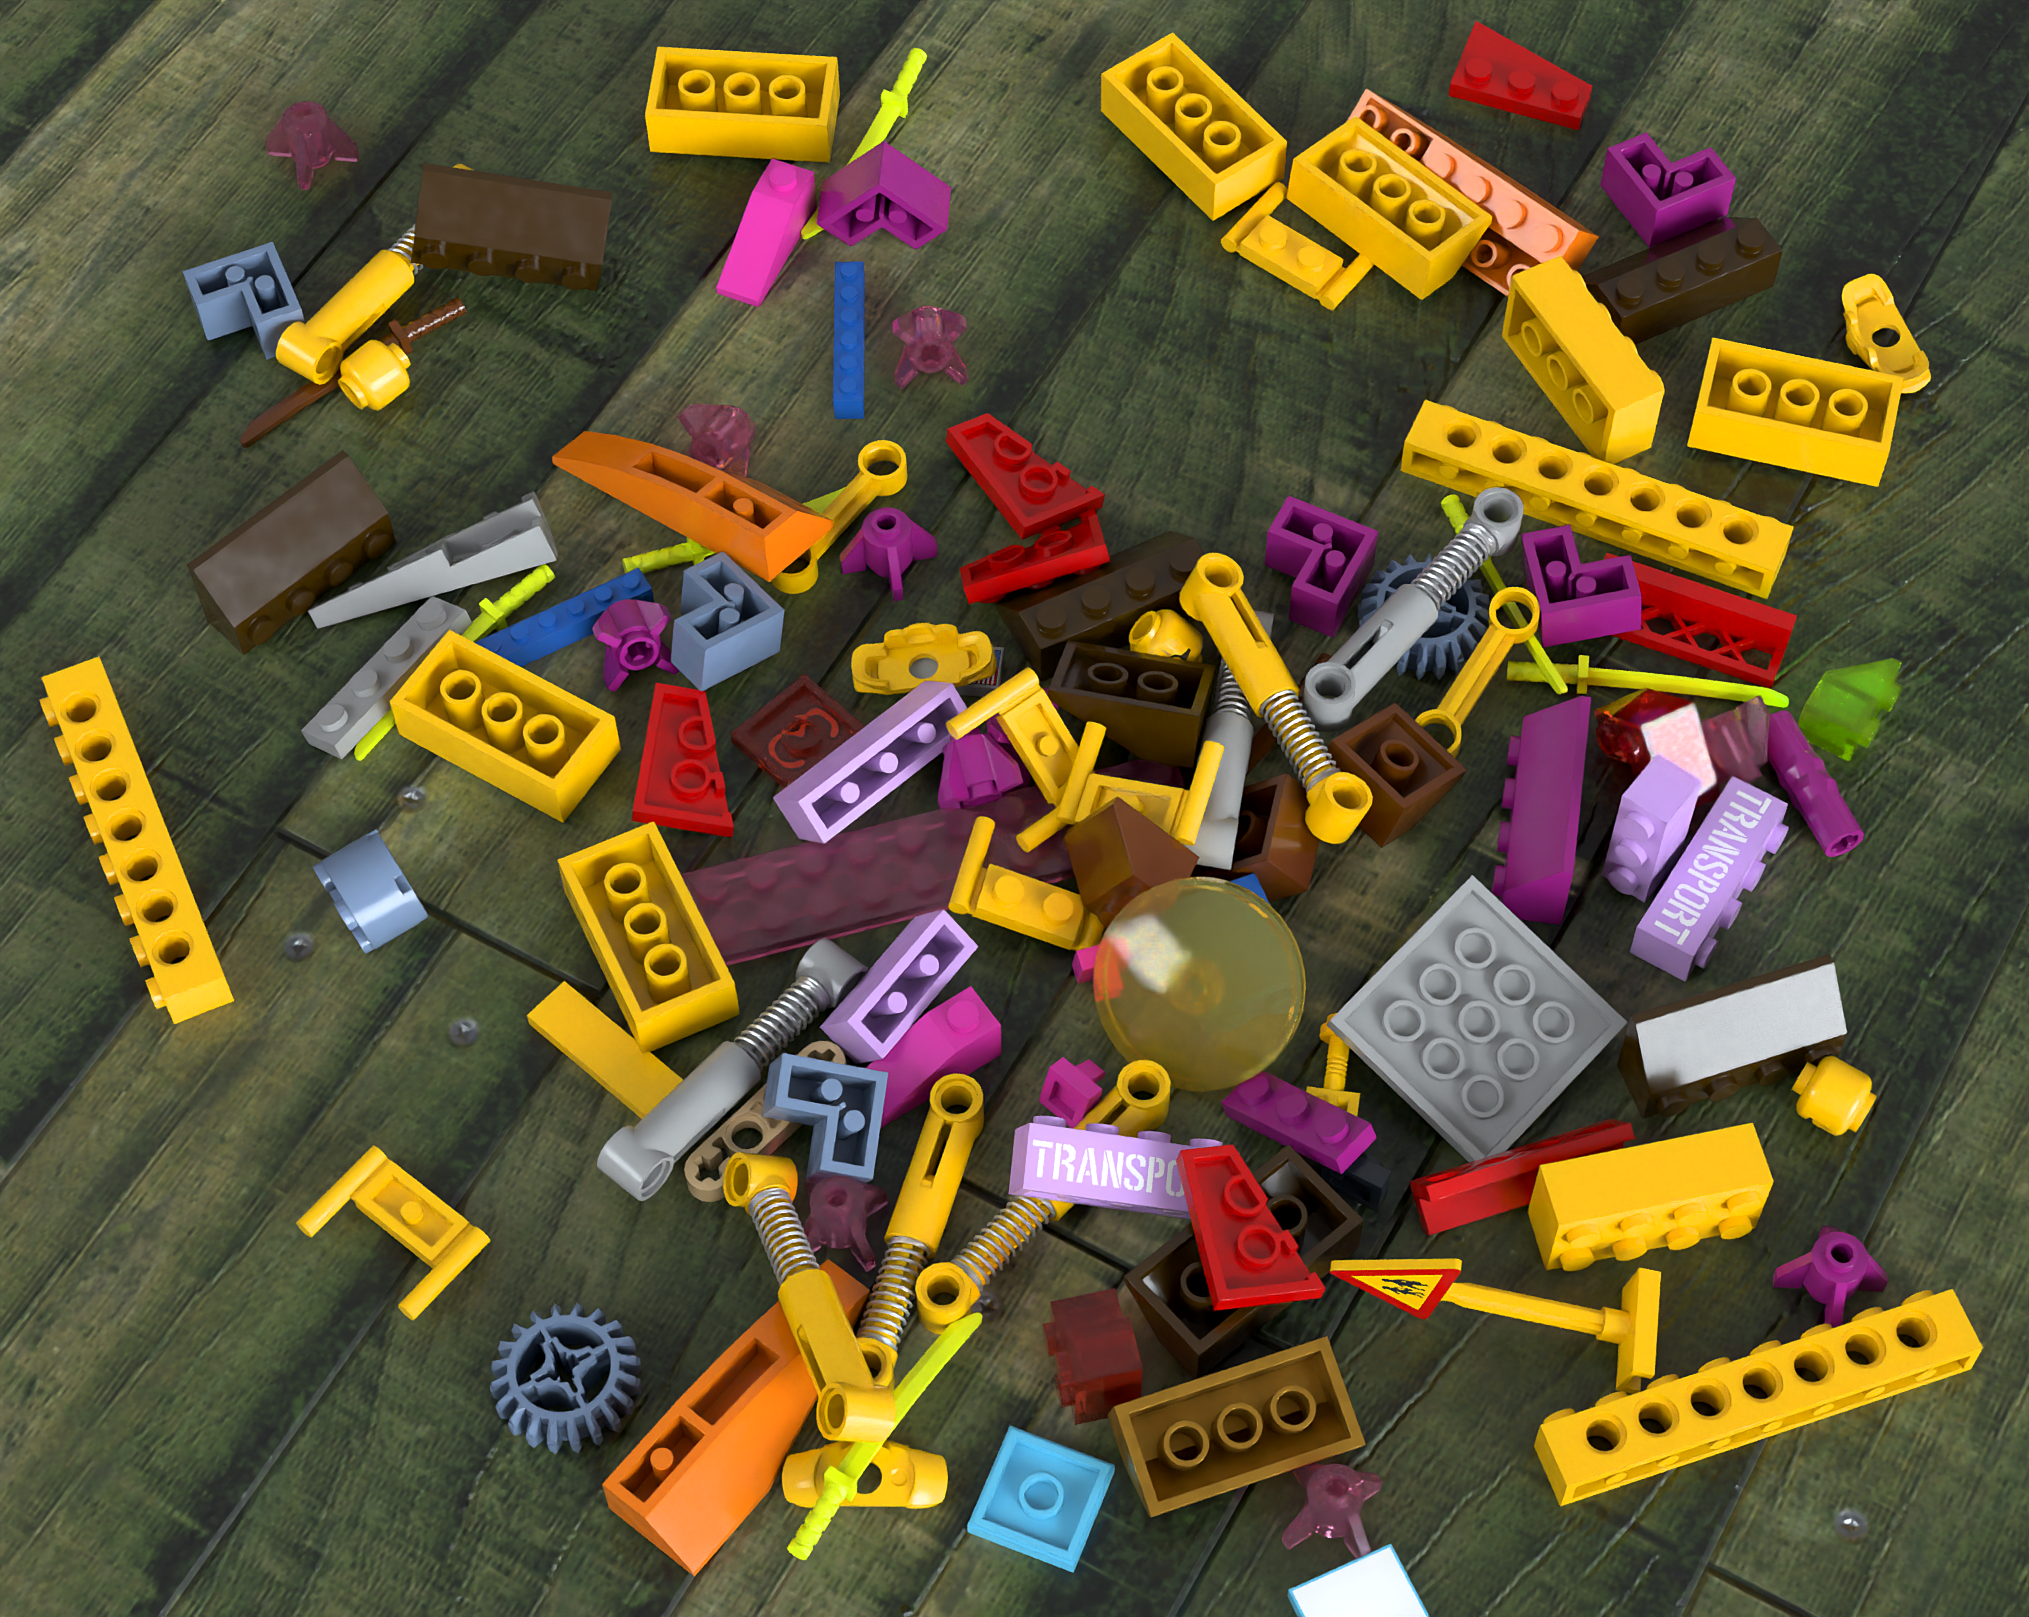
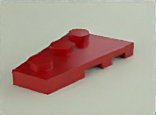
[1448,21,1593,130]
[945,413,1105,540]
[959,508,1110,604]
[631,683,734,838]
[1176,1144,1326,1311]

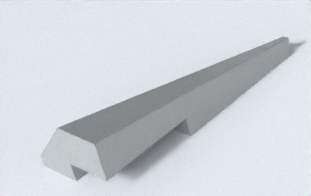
[308,491,558,629]

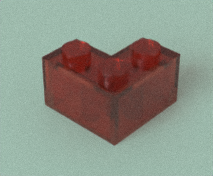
[1594,688,1721,808]
[1042,1288,1143,1425]

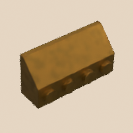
[1107,1336,1366,1518]

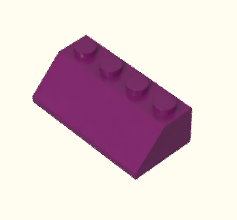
[1492,696,1591,925]

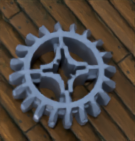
[1357,553,1490,681]
[490,1302,642,1454]

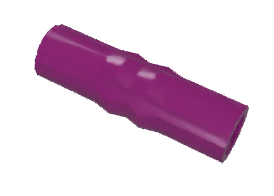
[1753,710,1864,857]

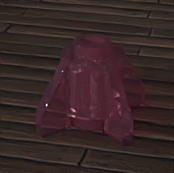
[265,101,359,190]
[892,306,969,389]
[677,404,756,478]
[1673,695,1770,785]
[799,1176,888,1272]
[1282,1463,1382,1559]

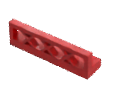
[1603,552,1797,689]
[1409,1119,1635,1235]

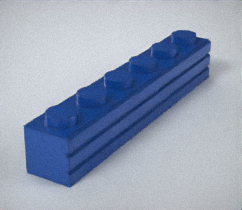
[833,261,865,419]
[474,568,654,667]

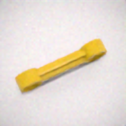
[771,440,908,594]
[1415,587,1540,758]

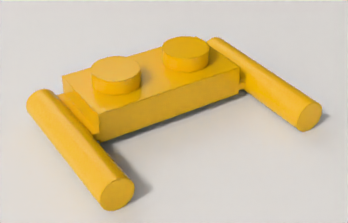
[1221,182,1374,311]
[946,667,1095,853]
[1056,722,1225,846]
[948,816,1104,951]
[296,1145,490,1321]

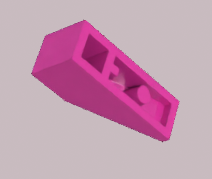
[716,158,817,307]
[866,986,1002,1129]

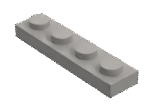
[301,596,472,759]

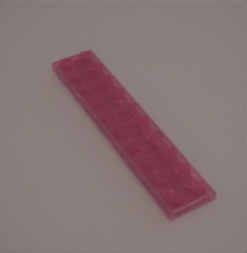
[681,759,1187,966]

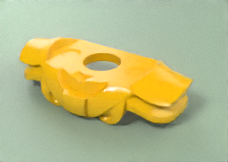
[1841,274,1931,393]
[851,623,997,695]
[782,1440,948,1509]

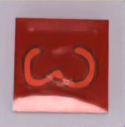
[731,674,865,789]

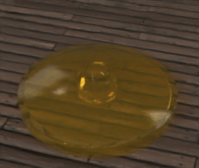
[1093,877,1306,1091]

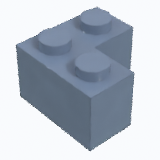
[183,242,305,360]
[671,552,784,692]
[762,1053,888,1188]

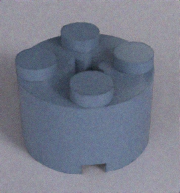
[313,829,429,954]

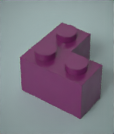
[1600,132,1736,248]
[817,141,951,250]
[1265,495,1378,638]
[1521,525,1641,647]

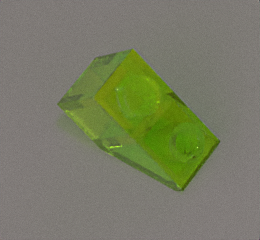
[1798,658,1903,761]

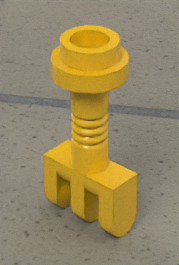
[1306,1013,1360,1116]

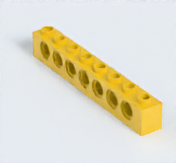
[1400,400,1794,599]
[39,657,234,1024]
[1534,1289,1983,1506]

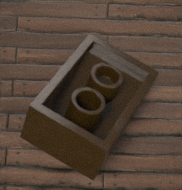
[1048,640,1216,768]

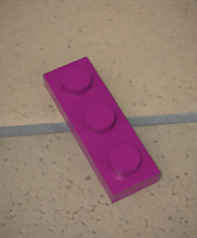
[1221,1068,1377,1174]

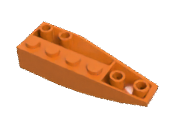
[1346,89,1599,297]
[552,431,834,582]
[602,1259,871,1577]

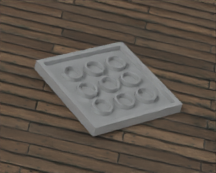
[1326,875,1628,1162]

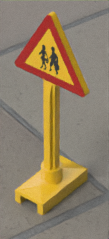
[1330,1258,1661,1394]

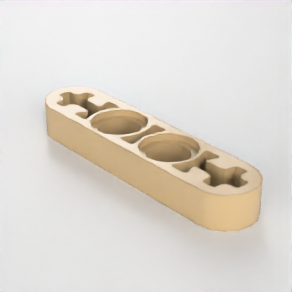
[684,1041,846,1202]

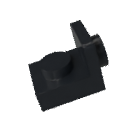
[1320,1153,1392,1212]

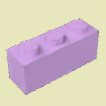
[1602,753,1702,903]
[820,909,978,1064]

